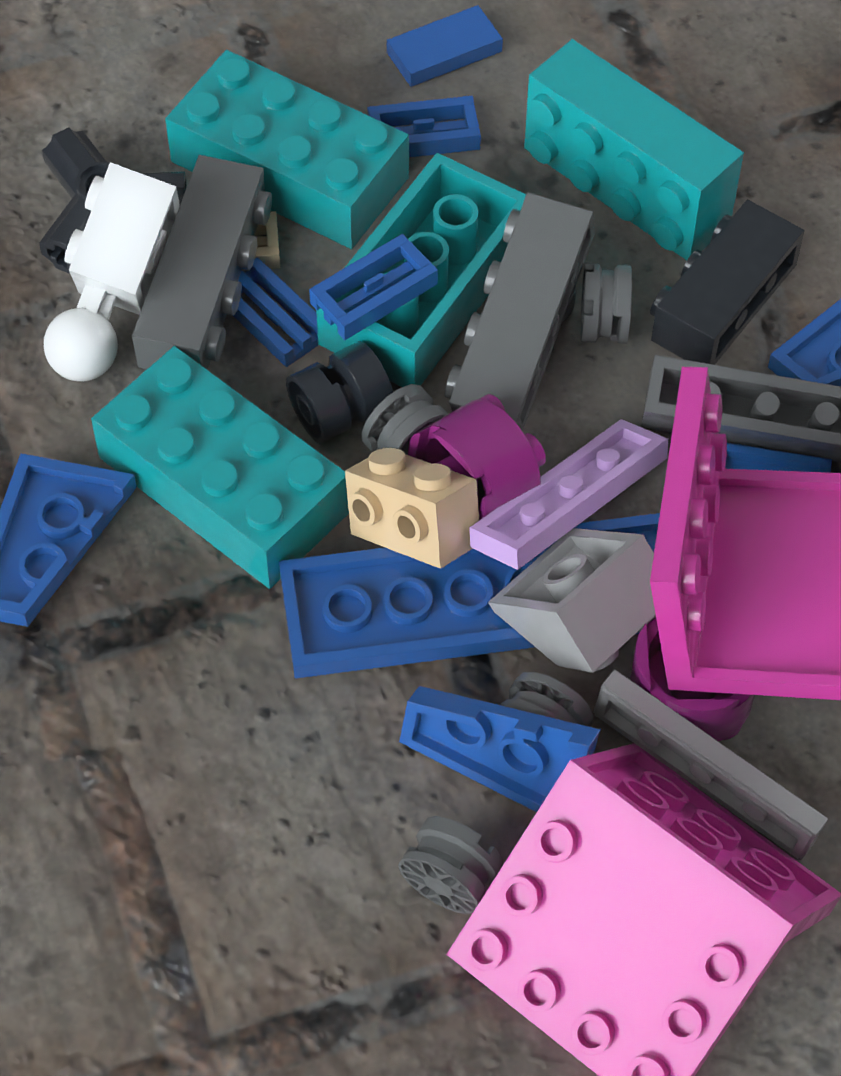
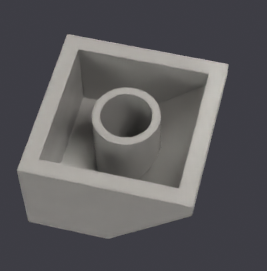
[488,528,656,673]

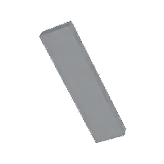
[593,670,828,860]

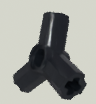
[39,127,187,274]

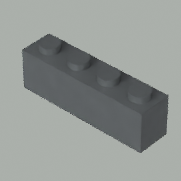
[132,155,272,370]
[445,192,595,431]
[641,355,841,463]

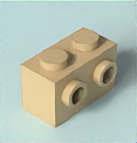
[345,448,479,569]

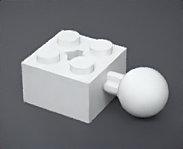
[44,162,180,382]

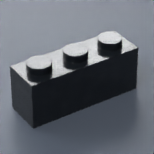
[650,199,805,365]

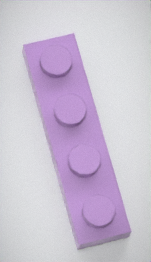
[470,419,668,570]

